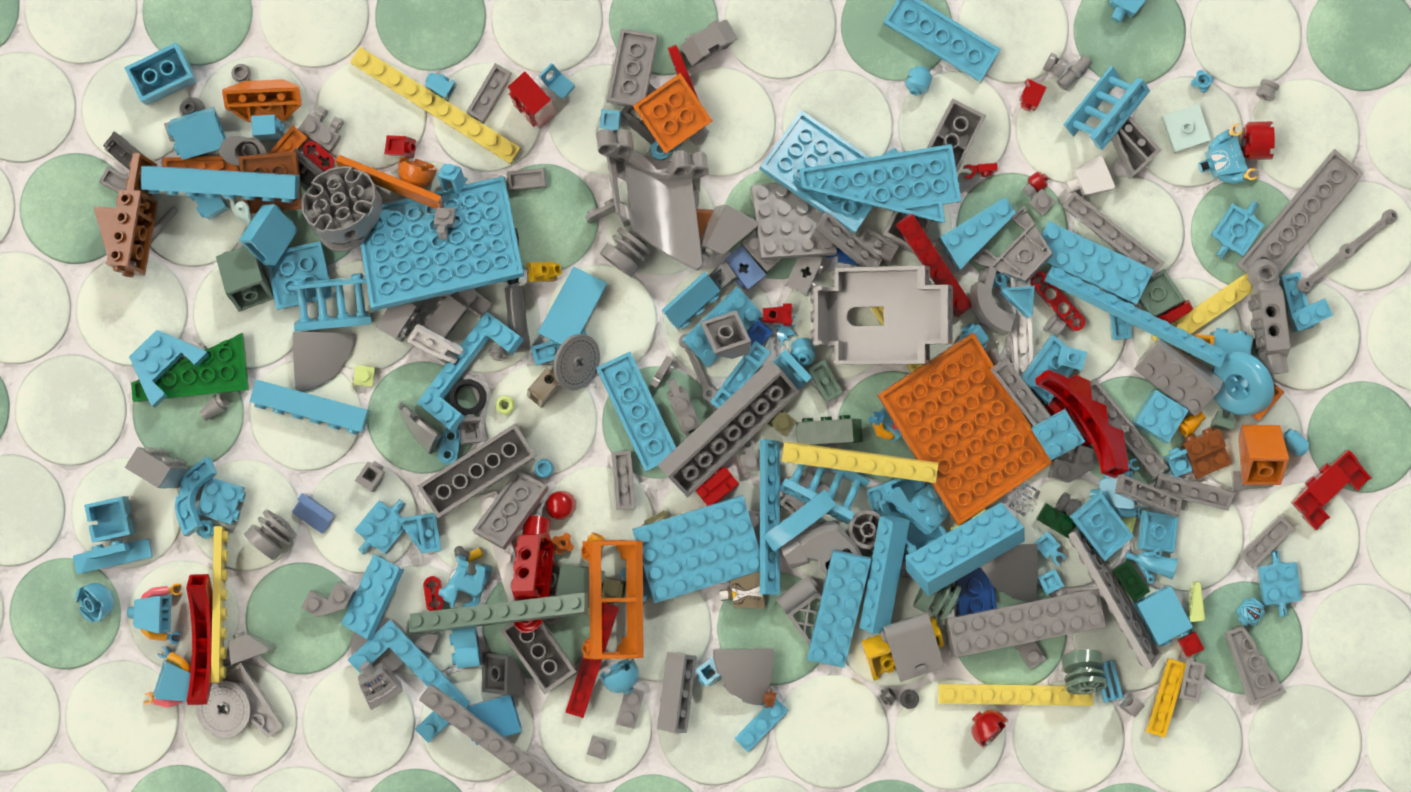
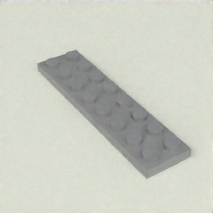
[1235,149,1364,279]
[1068,527,1162,671]

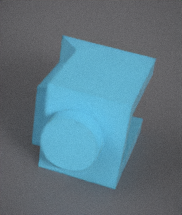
[437,163,468,194]

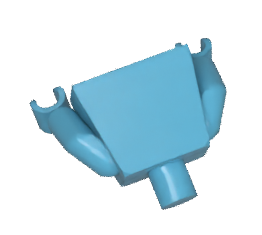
[1090,459,1146,518]

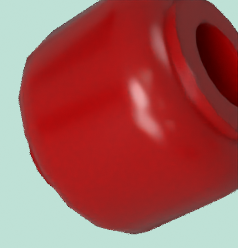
[1028,172,1048,193]

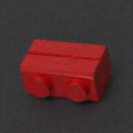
[695,467,739,506]

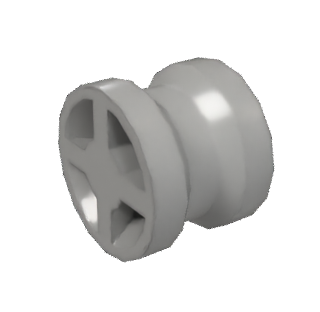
[1256,79,1280,101]
[1043,314,1066,337]

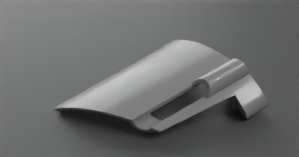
[596,129,709,270]

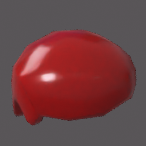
[545,490,576,520]

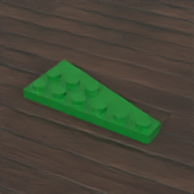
[131,333,249,402]

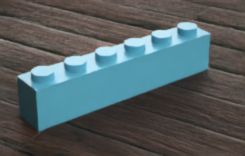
[249,380,370,435]
[859,515,910,634]

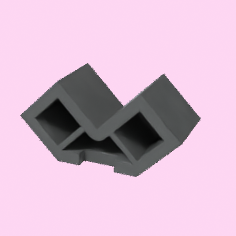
[1047,445,1097,483]

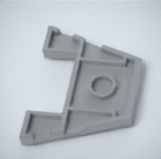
[971,206,1053,283]

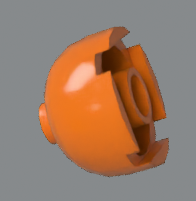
[398,157,437,188]

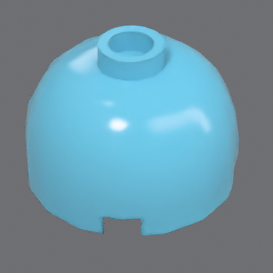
[75,583,114,622]
[600,658,639,695]

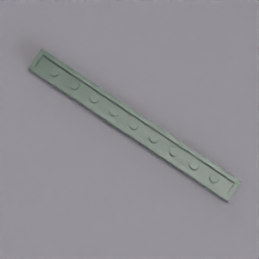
[409,593,588,634]

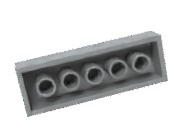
[417,423,537,519]

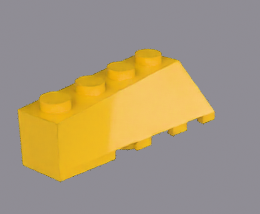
[861,617,944,681]

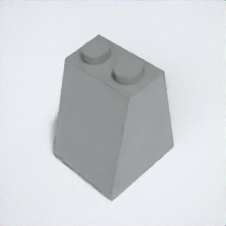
[700,205,759,257]

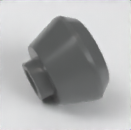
[179,97,205,116]

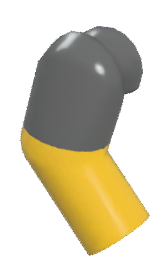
[454,546,484,563]

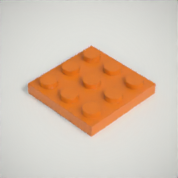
[633,73,713,154]

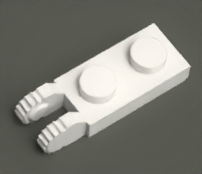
[407,324,464,364]

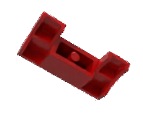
[1290,450,1372,531]

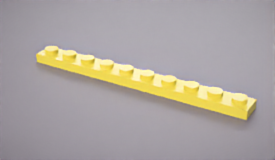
[350,47,521,164]

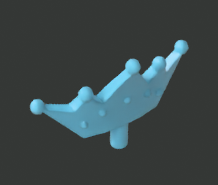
[774,315,797,346]

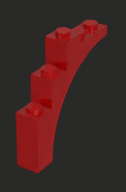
[1035,369,1129,479]
[186,574,213,705]

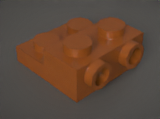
[1180,426,1232,479]

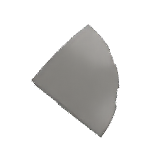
[293,332,355,391]
[397,401,442,454]
[713,648,774,705]

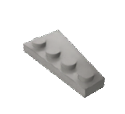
[1223,626,1286,706]
[223,662,285,738]

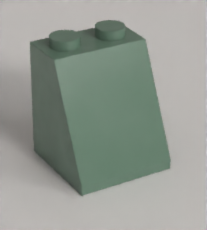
[216,245,274,312]
[550,560,606,608]

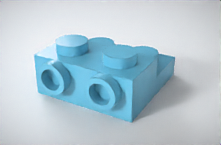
[197,478,246,524]

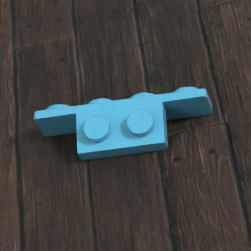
[73,539,153,574]

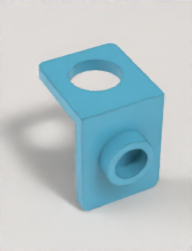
[539,63,575,99]
[1057,346,1087,372]

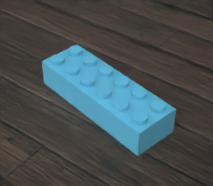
[905,502,1025,596]

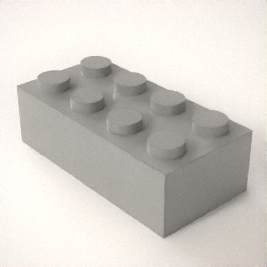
[1134,338,1223,416]
[124,446,190,488]
[500,621,578,694]

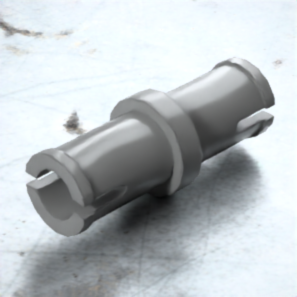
[1057,55,1092,90]

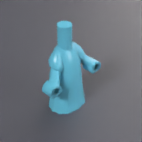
[1125,548,1178,584]

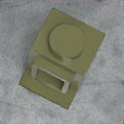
[767,410,797,437]
[602,578,626,598]

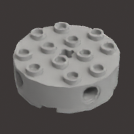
[302,166,382,244]

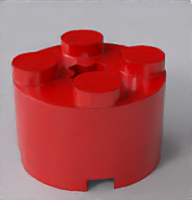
[1242,121,1275,160]

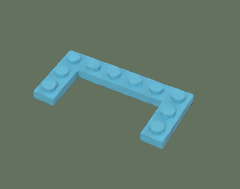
[417,311,524,432]
[348,619,471,743]

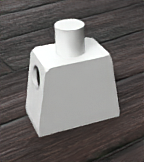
[1066,154,1115,197]

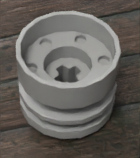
[600,227,651,277]
[244,509,297,560]

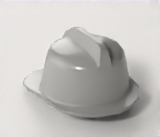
[220,136,267,166]

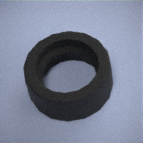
[449,379,487,415]

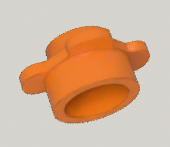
[552,533,574,554]

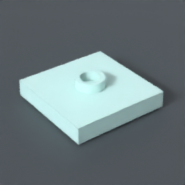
[1162,104,1211,153]

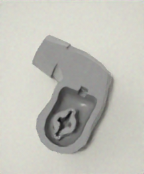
[781,520,870,595]

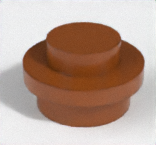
[762,689,777,708]

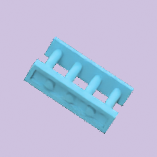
[1063,66,1150,150]
[289,273,374,331]
[779,464,870,524]

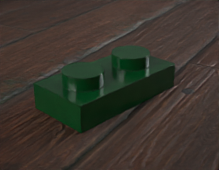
[1036,503,1077,539]
[1111,559,1150,602]

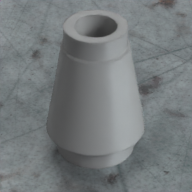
[199,394,229,420]

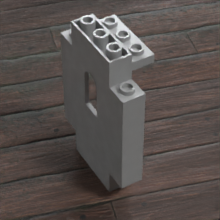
[810,266,953,365]

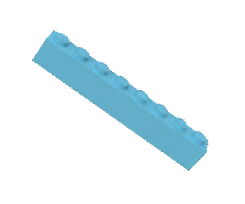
[141,166,300,202]

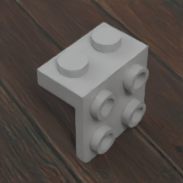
[585,198,631,227]

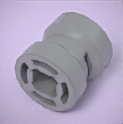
[1042,53,1069,78]

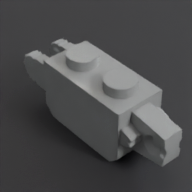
[667,378,700,438]

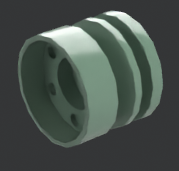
[913,583,961,622]
[1061,649,1107,695]

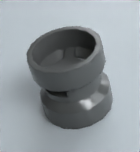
[1055,492,1082,516]

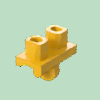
[526,262,562,282]

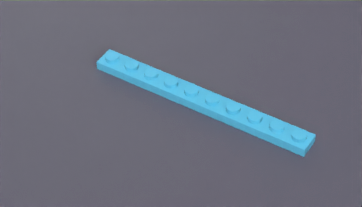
[1044,266,1227,368]

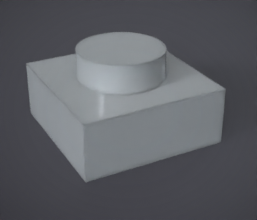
[587,735,611,760]

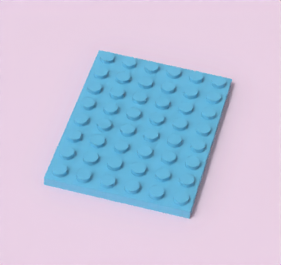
[360,176,525,311]

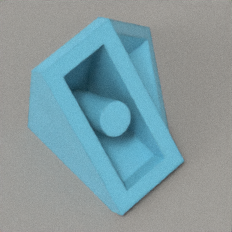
[999,285,1035,319]

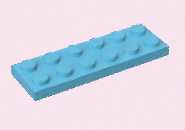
[883,0,1001,82]
[1042,221,1153,305]
[596,352,676,472]
[807,550,871,668]

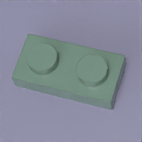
[808,359,843,402]

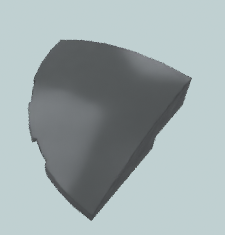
[980,544,1038,601]

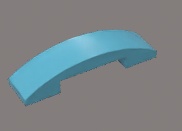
[710,341,771,408]
[762,489,836,551]

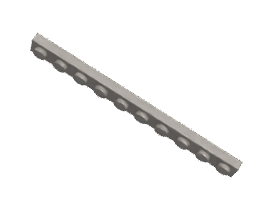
[419,683,578,792]

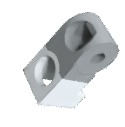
[1116,691,1145,718]

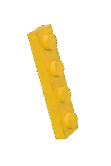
[1145,658,1186,738]

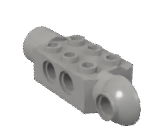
[1247,259,1291,375]

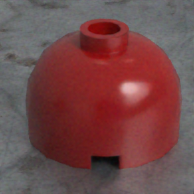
[971,710,1009,749]

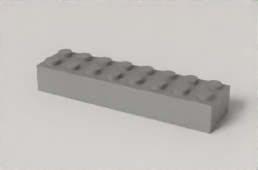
[881,98,987,254]
[657,360,800,498]
[944,588,1106,658]

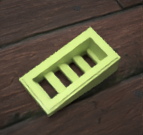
[1187,581,1205,622]

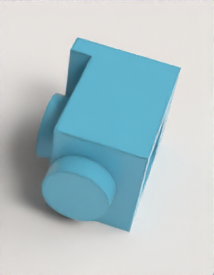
[425,72,457,101]
[696,657,722,687]

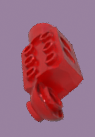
[511,516,555,633]

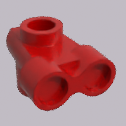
[763,303,792,326]

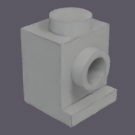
[355,461,386,492]

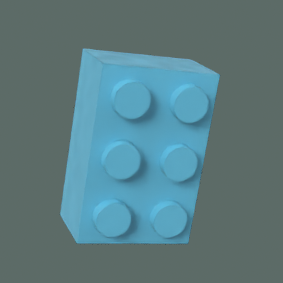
[124,43,198,106]

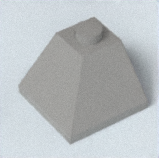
[701,311,751,359]
[228,631,276,664]

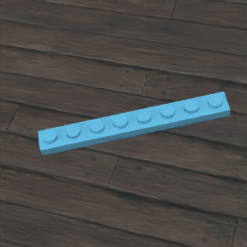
[760,439,780,595]

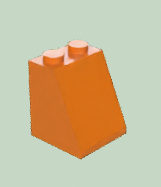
[1238,425,1289,485]

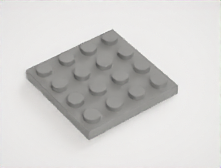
[750,183,837,260]

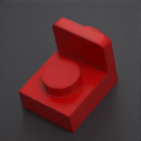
[384,135,416,158]

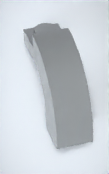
[970,267,1015,336]

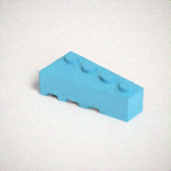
[938,197,1015,272]

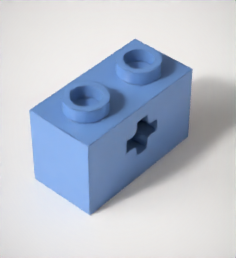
[724,245,766,291]

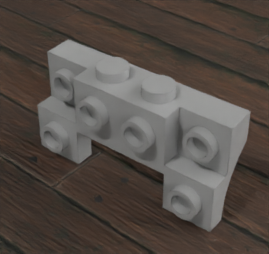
[424,289,492,364]

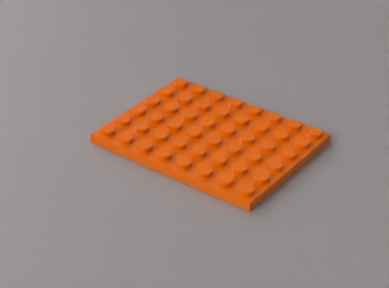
[877,333,1053,525]

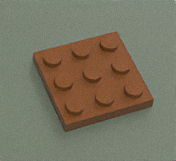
[238,151,302,214]

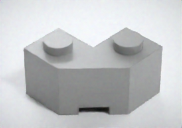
[680,20,738,66]
[301,582,356,617]

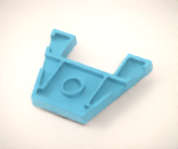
[129,330,209,408]
[884,482,950,535]

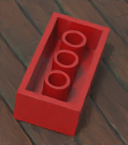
[508,71,557,129]

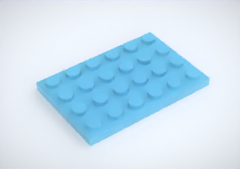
[759,110,873,234]
[632,495,760,603]

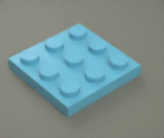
[267,241,334,310]

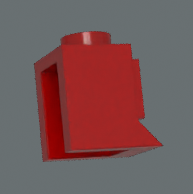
[1019,78,1047,112]

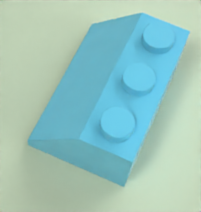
[662,272,720,330]

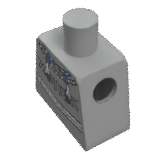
[358,661,403,710]

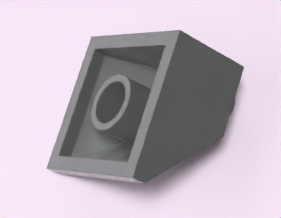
[482,653,525,695]

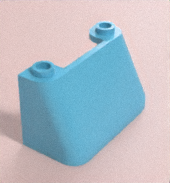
[867,478,947,559]

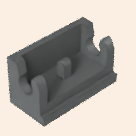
[103,131,146,170]
[293,148,323,187]

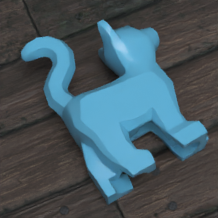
[438,555,493,608]

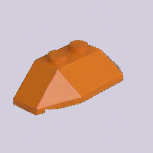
[222,79,302,122]

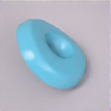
[1212,351,1274,416]

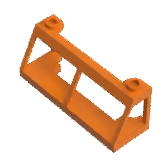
[581,539,644,659]

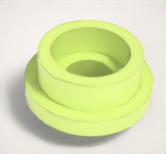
[496,396,515,415]

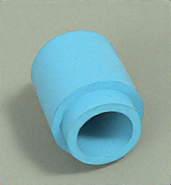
[1283,428,1309,456]

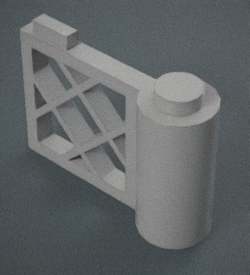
[776,576,821,645]

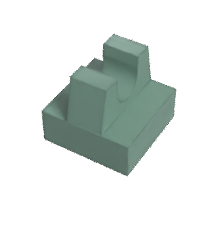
[1210,409,1236,431]

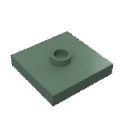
[1139,269,1185,317]

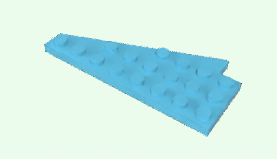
[799,144,961,223]

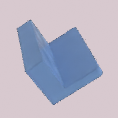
[292,493,336,533]

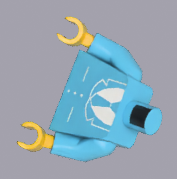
[1198,123,1259,184]

